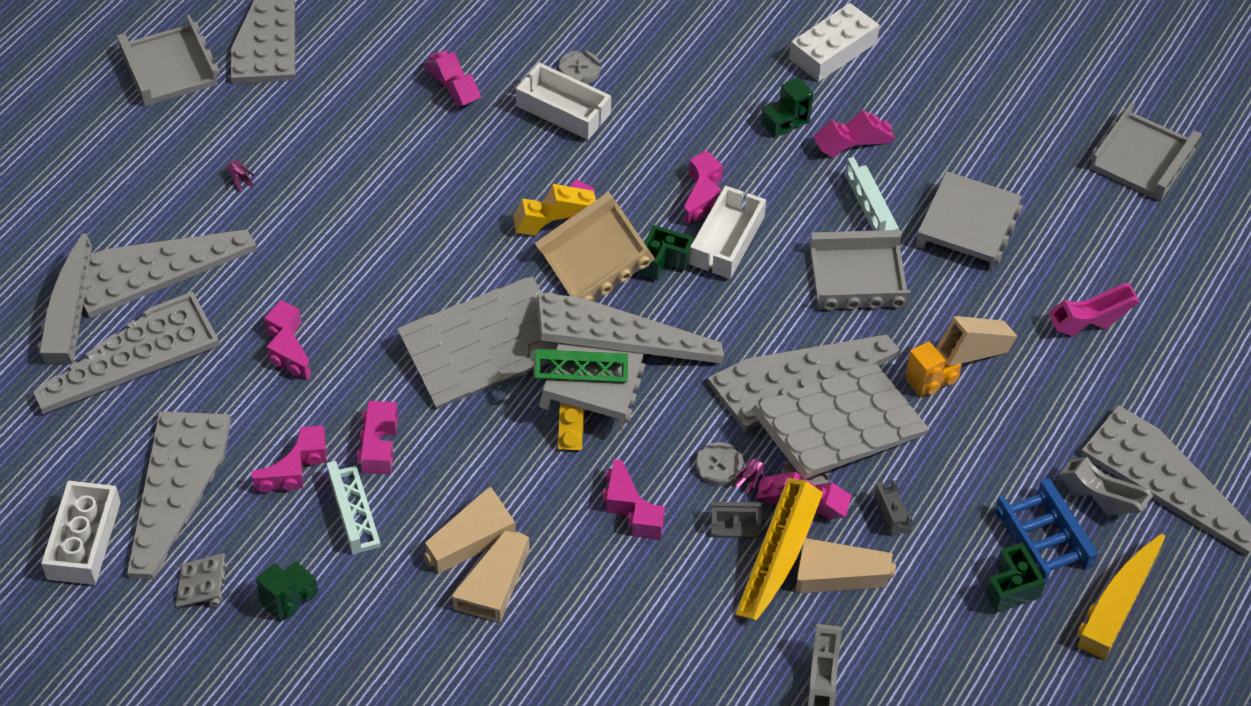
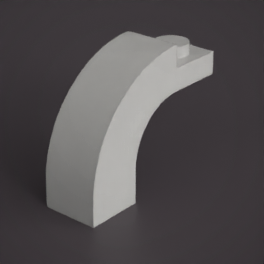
[808,624,842,706]

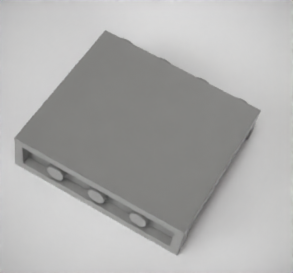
[117,14,220,106]
[1090,102,1202,202]
[915,171,1023,272]
[810,230,910,310]
[539,343,645,431]

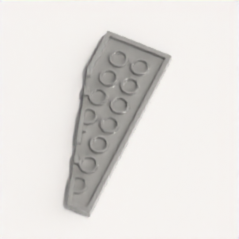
[231,0,296,84]
[62,229,257,318]
[33,292,220,414]
[537,292,724,363]
[707,335,900,432]
[1080,405,1251,556]
[127,411,231,580]

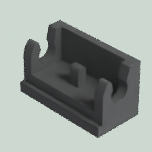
[874,480,914,536]
[711,502,761,538]

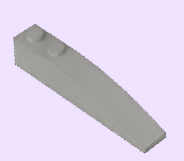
[38,234,92,364]

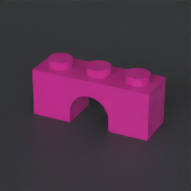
[357,401,398,474]

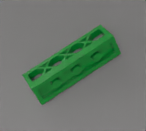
[530,349,628,382]

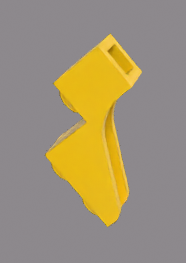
[513,184,596,236]
[558,402,585,450]

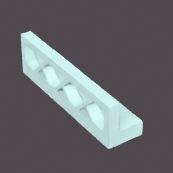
[845,157,899,231]
[327,461,381,555]

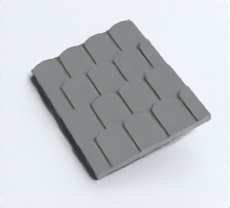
[397,276,559,409]
[751,364,930,479]

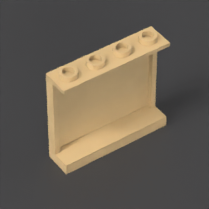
[535,192,655,302]

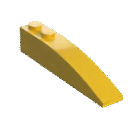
[735,478,823,620]
[1076,534,1165,660]

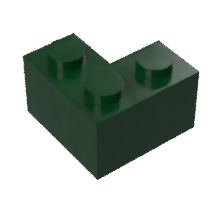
[761,77,813,138]
[636,225,695,280]
[985,542,1045,613]
[255,561,318,622]

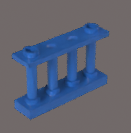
[995,478,1098,585]

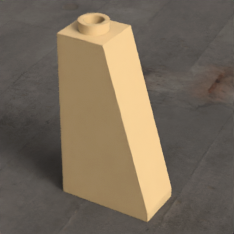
[936,316,1018,366]
[424,487,516,574]
[452,530,529,623]
[795,538,896,593]

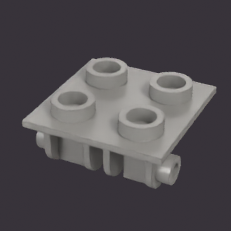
[176,553,227,608]

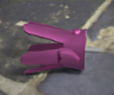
[226,160,256,192]
[733,459,765,494]

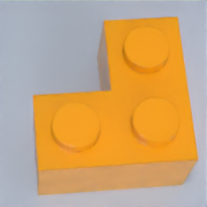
[905,341,962,398]

